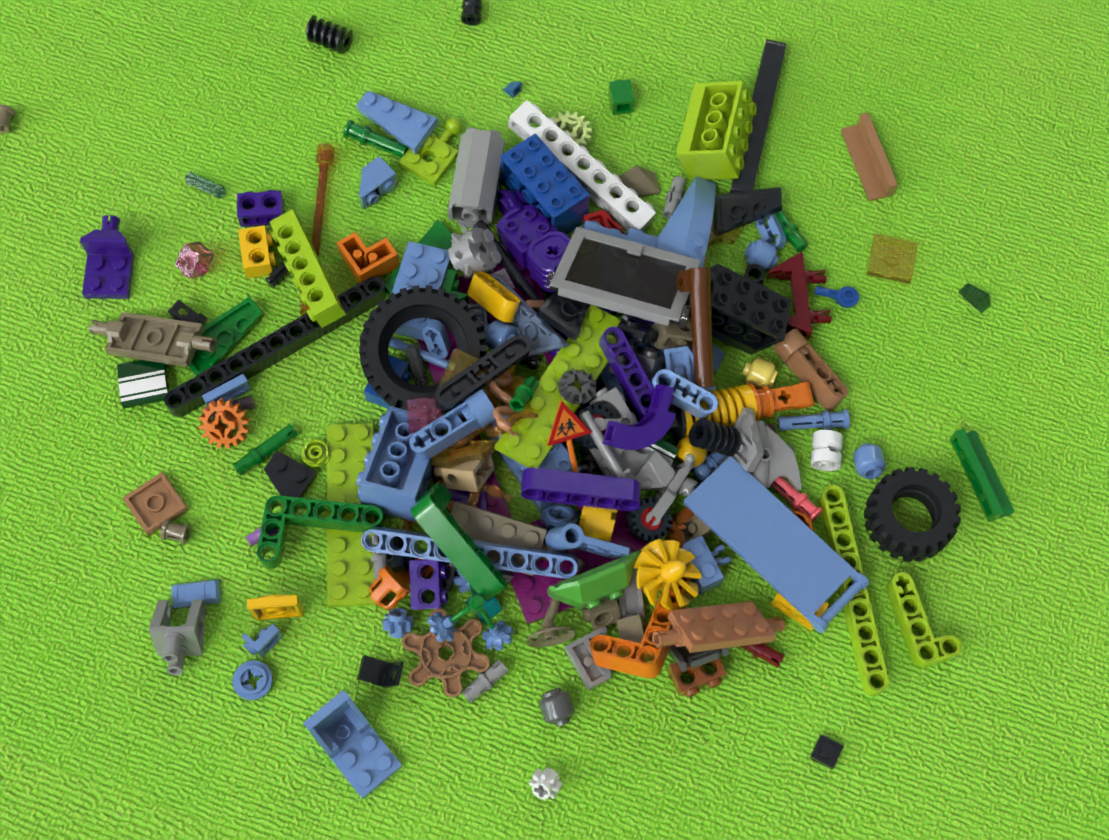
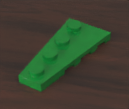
[189,296,264,376]

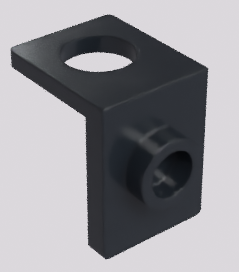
[357,655,404,688]

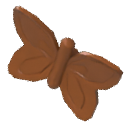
[664,507,694,548]

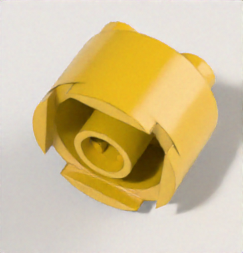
[579,506,617,542]

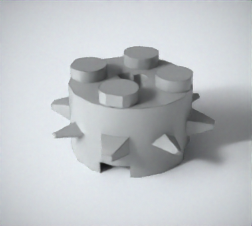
[448,225,501,279]

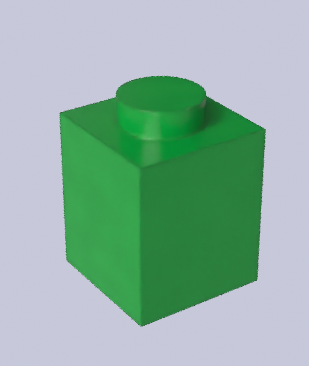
[608,80,634,115]

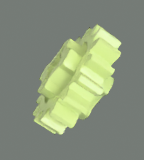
[547,110,592,156]

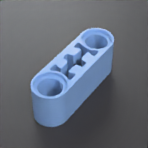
[650,369,718,419]

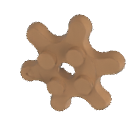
[402,608,490,698]

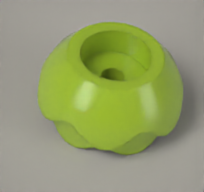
[302,439,331,467]

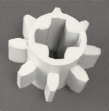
[529,767,563,800]

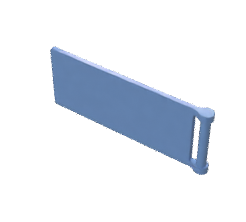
[683,457,870,633]

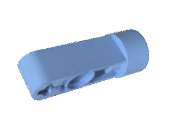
[409,389,496,460]

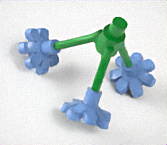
[428,569,514,651]

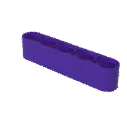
[599,327,654,420]
[521,468,640,511]

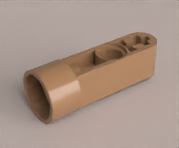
[773,329,848,410]

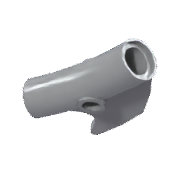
[749,421,802,491]

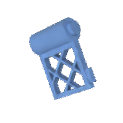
[545,524,630,559]

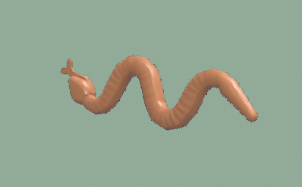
[488,371,517,437]

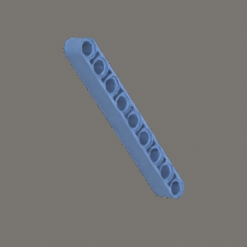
[361,527,579,579]

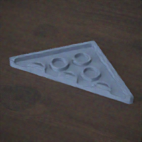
[492,276,568,357]

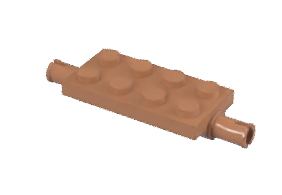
[652,601,785,653]

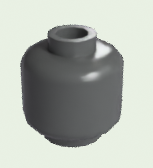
[539,687,575,727]

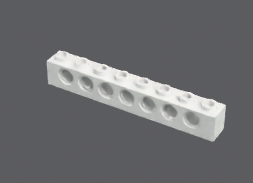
[508,100,656,231]

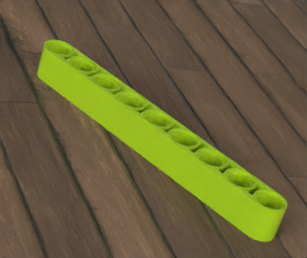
[819,485,889,696]

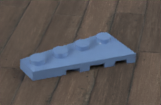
[356,91,439,154]

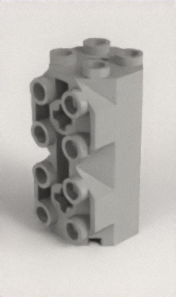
[448,127,505,228]

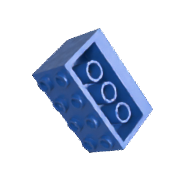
[500,133,590,235]

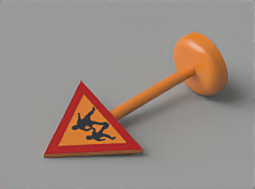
[546,400,592,473]

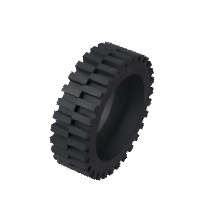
[359,285,487,415]

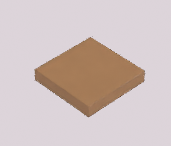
[122,472,189,537]

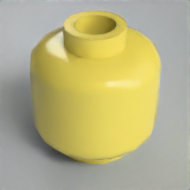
[743,358,778,389]

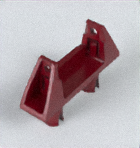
[767,252,831,341]

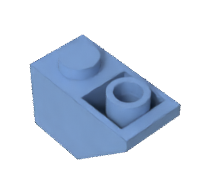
[359,156,397,209]

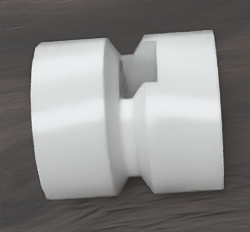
[811,430,843,471]

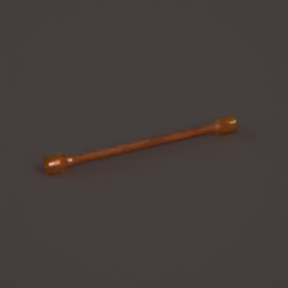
[300,143,334,316]

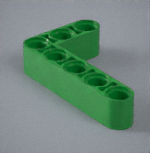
[410,482,508,602]
[257,495,385,569]

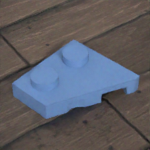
[663,346,716,394]

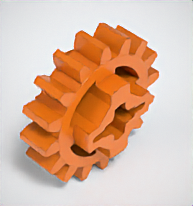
[199,398,251,449]

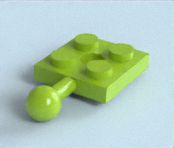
[399,118,462,187]

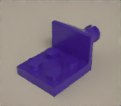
[80,215,134,299]

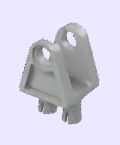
[149,599,206,675]

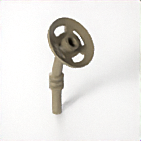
[527,559,585,647]

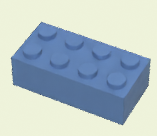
[392,241,453,341]

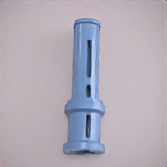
[778,409,850,431]

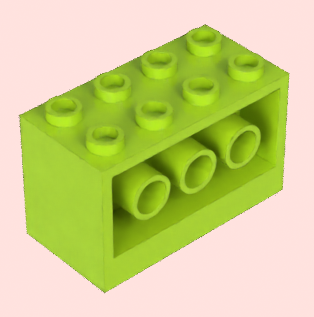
[676,81,757,180]

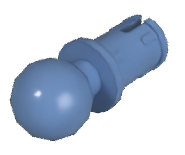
[693,452,727,481]

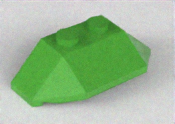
[547,550,640,610]

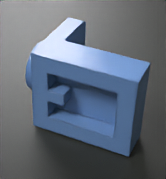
[241,624,283,658]

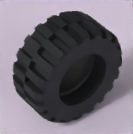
[864,467,961,562]

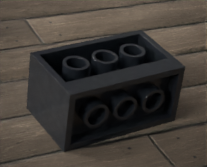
[681,264,791,355]

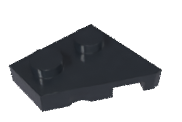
[264,450,317,498]

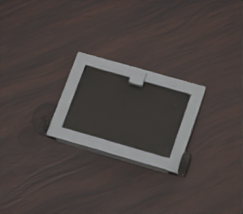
[546,227,701,329]

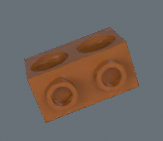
[667,659,727,698]

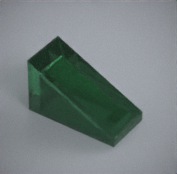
[959,283,991,314]

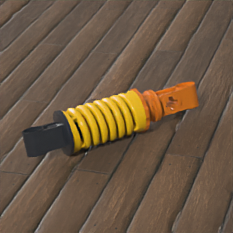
[638,382,815,440]

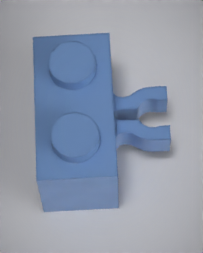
[682,536,731,595]

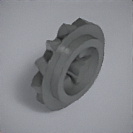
[558,368,596,404]

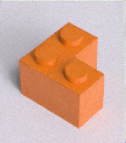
[336,232,400,283]

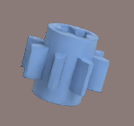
[383,608,413,638]

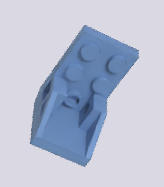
[303,690,403,799]

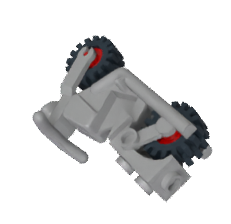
[575,387,698,542]

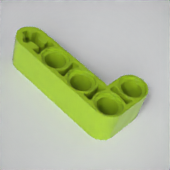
[887,572,962,668]

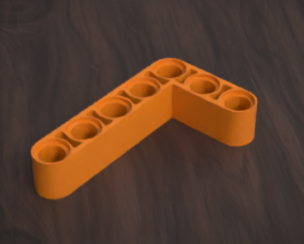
[589,577,691,678]

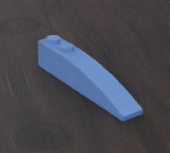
[652,176,716,279]

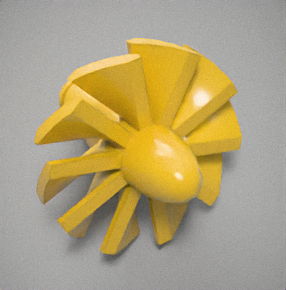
[634,539,702,610]

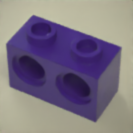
[237,190,285,227]
[409,560,448,610]

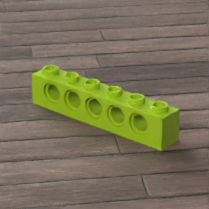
[270,209,346,328]

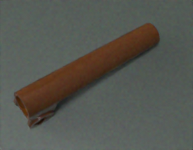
[677,267,714,387]

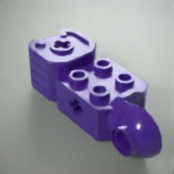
[497,190,579,292]

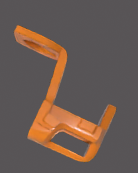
[369,558,433,610]

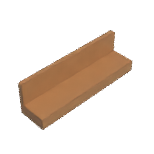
[841,113,898,201]

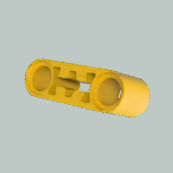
[467,271,521,323]

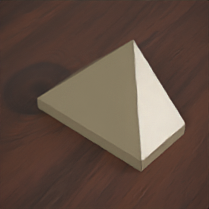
[616,165,660,198]

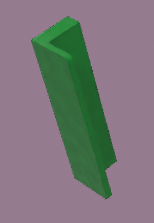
[950,429,1014,522]

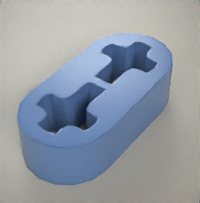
[756,214,786,250]
[422,319,451,359]

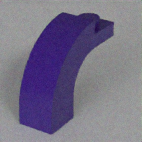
[602,384,676,450]

